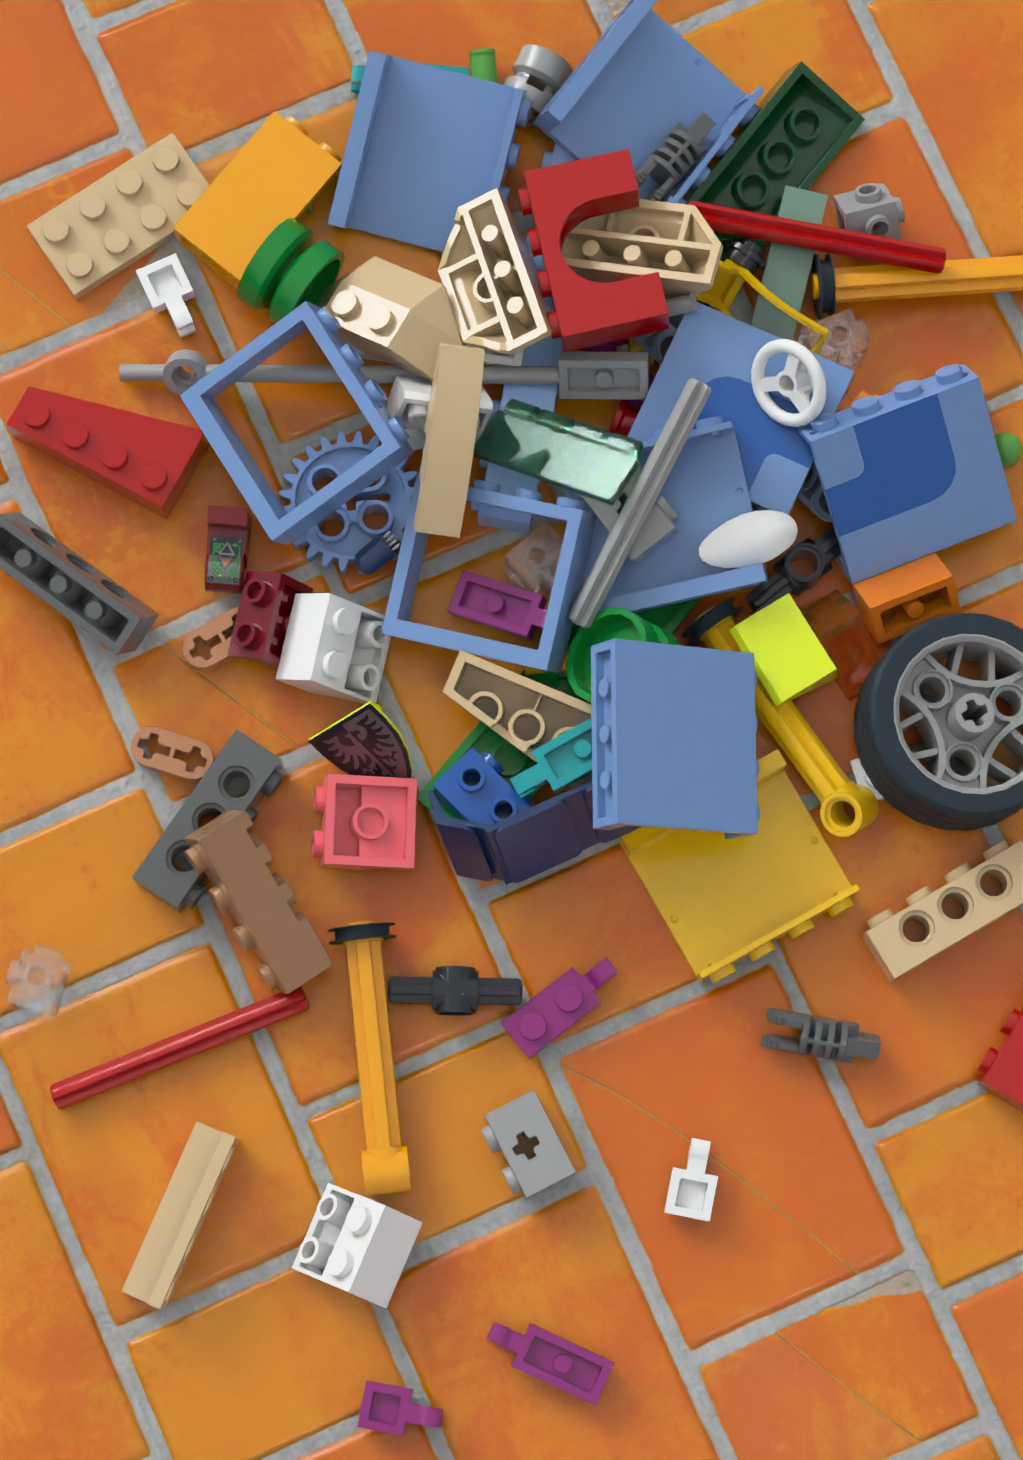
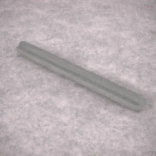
[568,378,711,628]

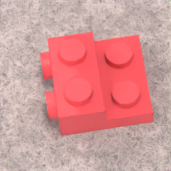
[311,774,417,871]

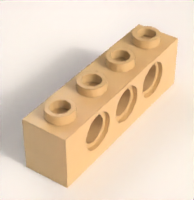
[861,840,1023,983]

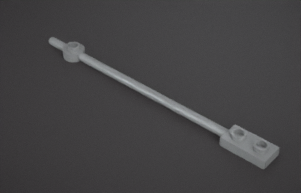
[119,349,650,400]

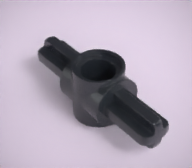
[746,526,841,613]
[388,966,523,1016]

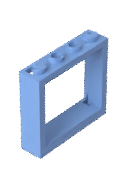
[179,301,415,545]
[381,476,597,674]

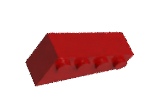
[7,386,210,520]

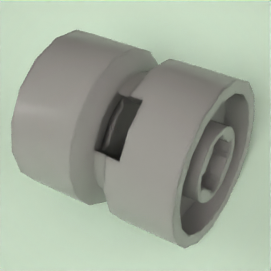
[503,44,573,127]

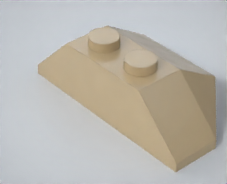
[438,188,552,355]
[561,199,723,299]
[315,256,464,382]

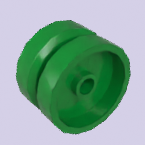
[237,218,344,324]
[566,608,680,703]

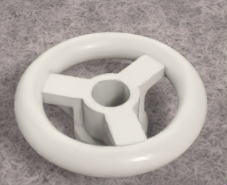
[751,339,827,427]

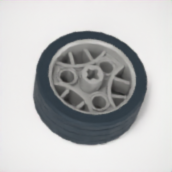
[854,613,1023,831]

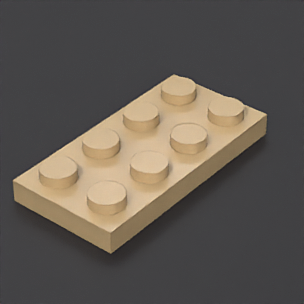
[27,132,209,300]

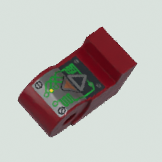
[205,505,251,594]

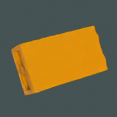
[173,111,342,289]

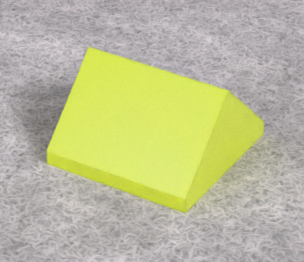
[729,593,837,706]

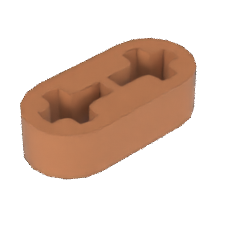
[182,606,239,672]
[131,726,215,783]

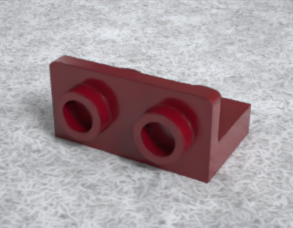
[228,571,313,671]

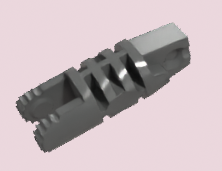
[635,112,716,202]
[760,1007,881,1063]

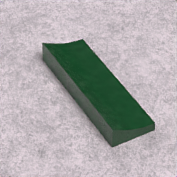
[683,61,865,308]

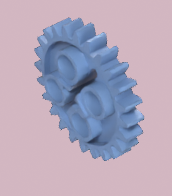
[279,431,417,575]

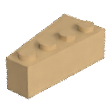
[443,650,592,789]

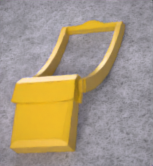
[695,259,829,355]

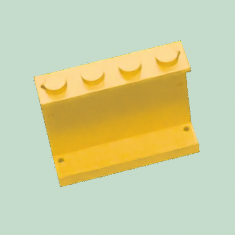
[619,749,860,984]

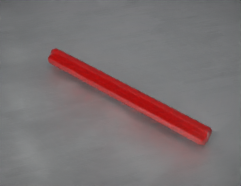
[688,201,946,274]
[50,986,309,1109]

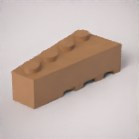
[184,809,333,994]

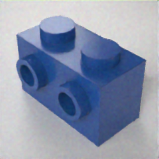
[433,747,536,825]

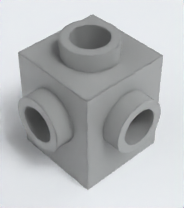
[833,183,905,240]

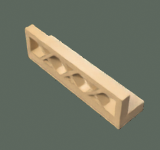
[121,1121,240,1310]

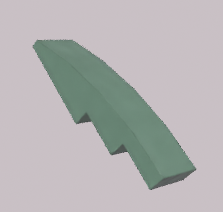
[751,185,828,340]

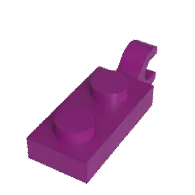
[447,570,574,641]
[501,957,618,1059]
[487,1322,615,1405]

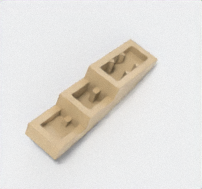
[413,343,485,538]

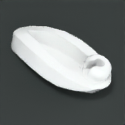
[699,510,798,568]

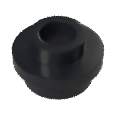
[724,237,766,275]

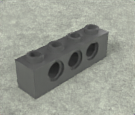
[0,512,159,655]
[132,729,285,914]

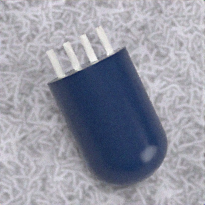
[354,531,400,575]

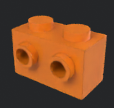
[851,552,961,644]

